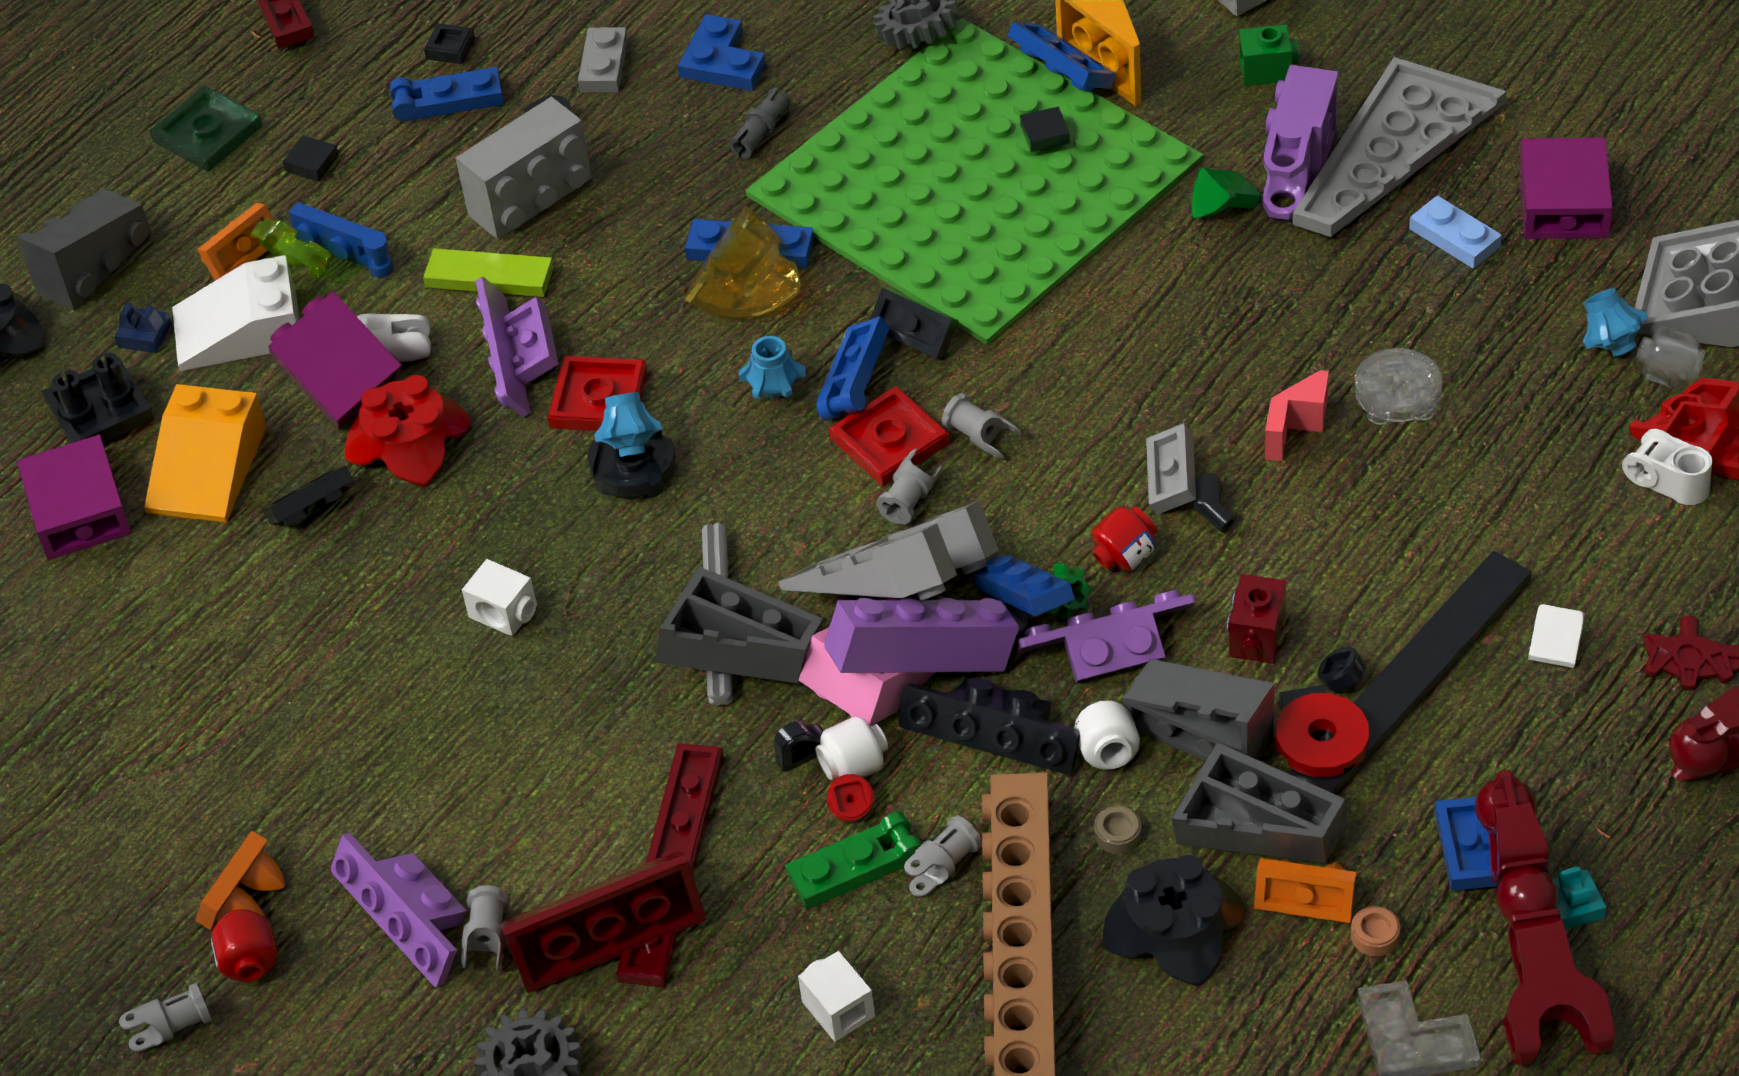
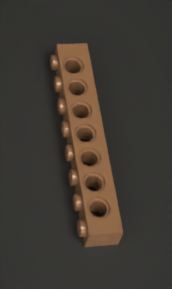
[982,773,1056,1076]

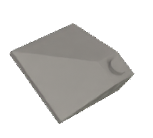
[1635,220,1739,347]

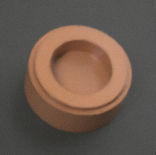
[1351,906,1400,956]

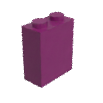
[1519,137,1612,239]
[269,291,402,430]
[16,434,132,560]

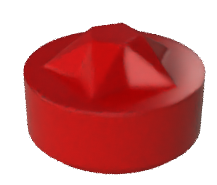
[827,774,874,824]

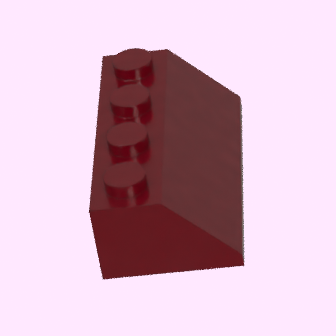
[500,851,706,993]

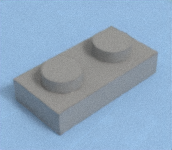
[578,27,628,93]
[1146,423,1196,514]

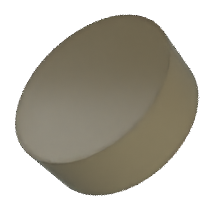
[1094,806,1142,854]

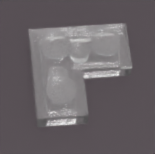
[1358,980,1480,1076]

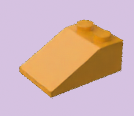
[1055,0,1141,107]
[144,384,267,523]

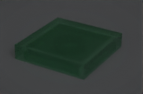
[149,85,263,172]

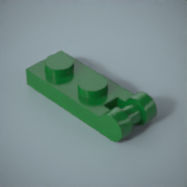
[785,811,922,910]

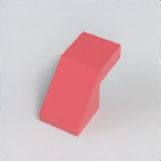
[1265,370,1329,461]

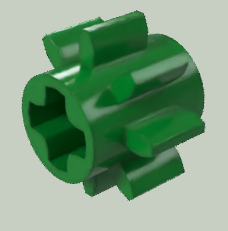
[1044,562,1093,619]

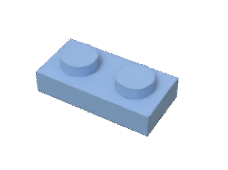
[1409,195,1502,269]

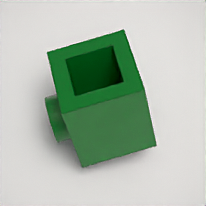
[1239,24,1299,86]

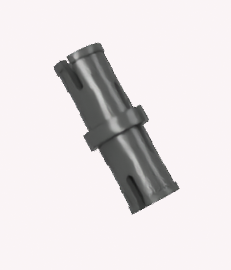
[729,88,791,159]

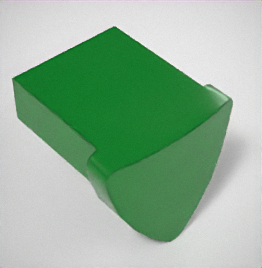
[1192,167,1262,219]

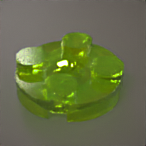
[250,218,331,279]

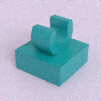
[1553,866,1606,930]

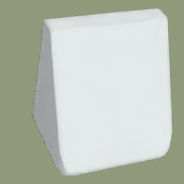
[1528,604,1585,668]

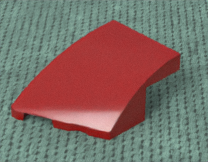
[1629,378,1739,480]

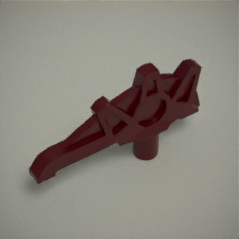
[1643,616,1739,691]

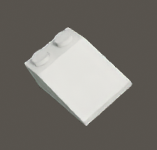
[172,255,299,371]

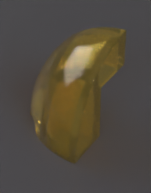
[684,206,801,318]

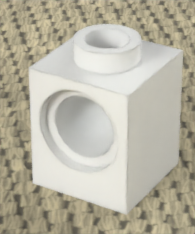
[462,559,537,637]

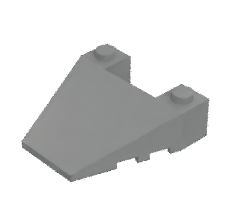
[778,501,999,600]

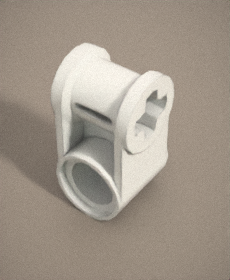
[1622,429,1712,505]

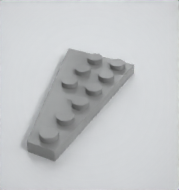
[1293,57,1507,237]

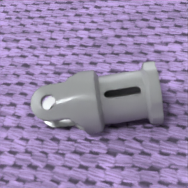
[941,393,1022,459]
[876,448,942,525]
[904,815,982,897]
[461,885,510,971]
[119,983,212,1052]

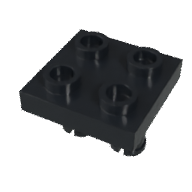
[42,352,154,443]

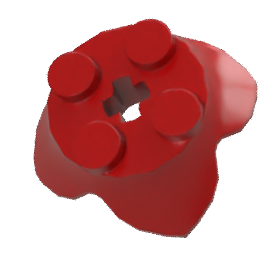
[345,375,471,487]

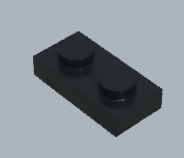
[870,288,959,359]
[262,465,354,526]

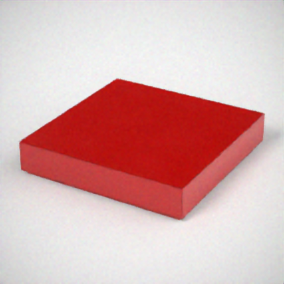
[547,356,648,431]
[829,386,950,487]

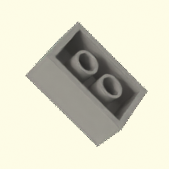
[456,97,592,240]

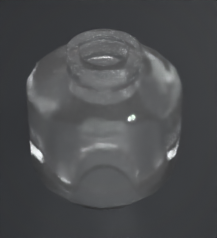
[1636,327,1705,389]

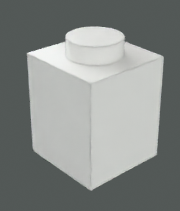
[798,951,875,1042]

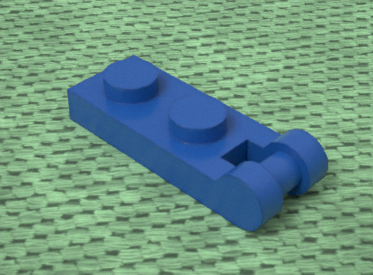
[390,67,504,121]
[288,202,394,278]
[816,316,890,421]

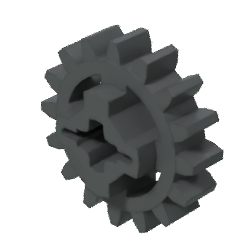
[874,0,960,49]
[474,1009,583,1076]

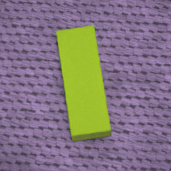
[423,248,554,297]

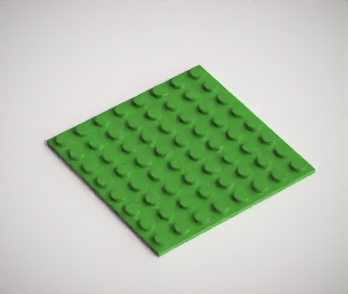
[745,18,1204,345]

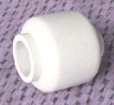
[1075,700,1140,770]
[815,716,888,780]

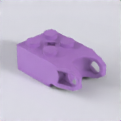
[1263,65,1339,220]

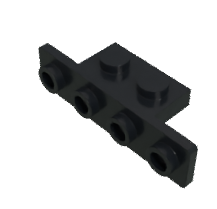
[898,678,1080,775]

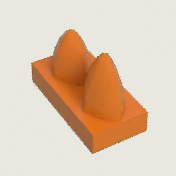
[197,203,283,281]
[195,831,285,930]
[1254,858,1357,923]

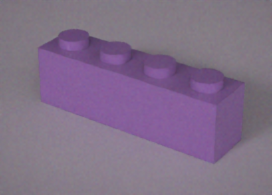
[824,598,1019,673]

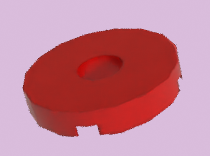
[1275,693,1369,777]

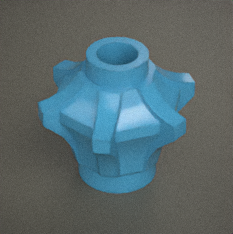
[1583,288,1648,356]
[739,336,806,399]
[594,392,663,457]

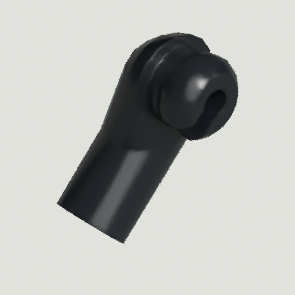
[1192,473,1236,533]

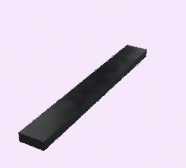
[1288,550,1532,795]

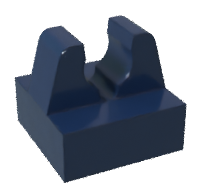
[114,303,171,353]

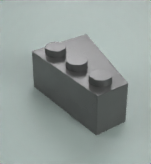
[17,189,151,310]
[655,566,823,684]
[1123,659,1274,761]
[1172,742,1348,864]

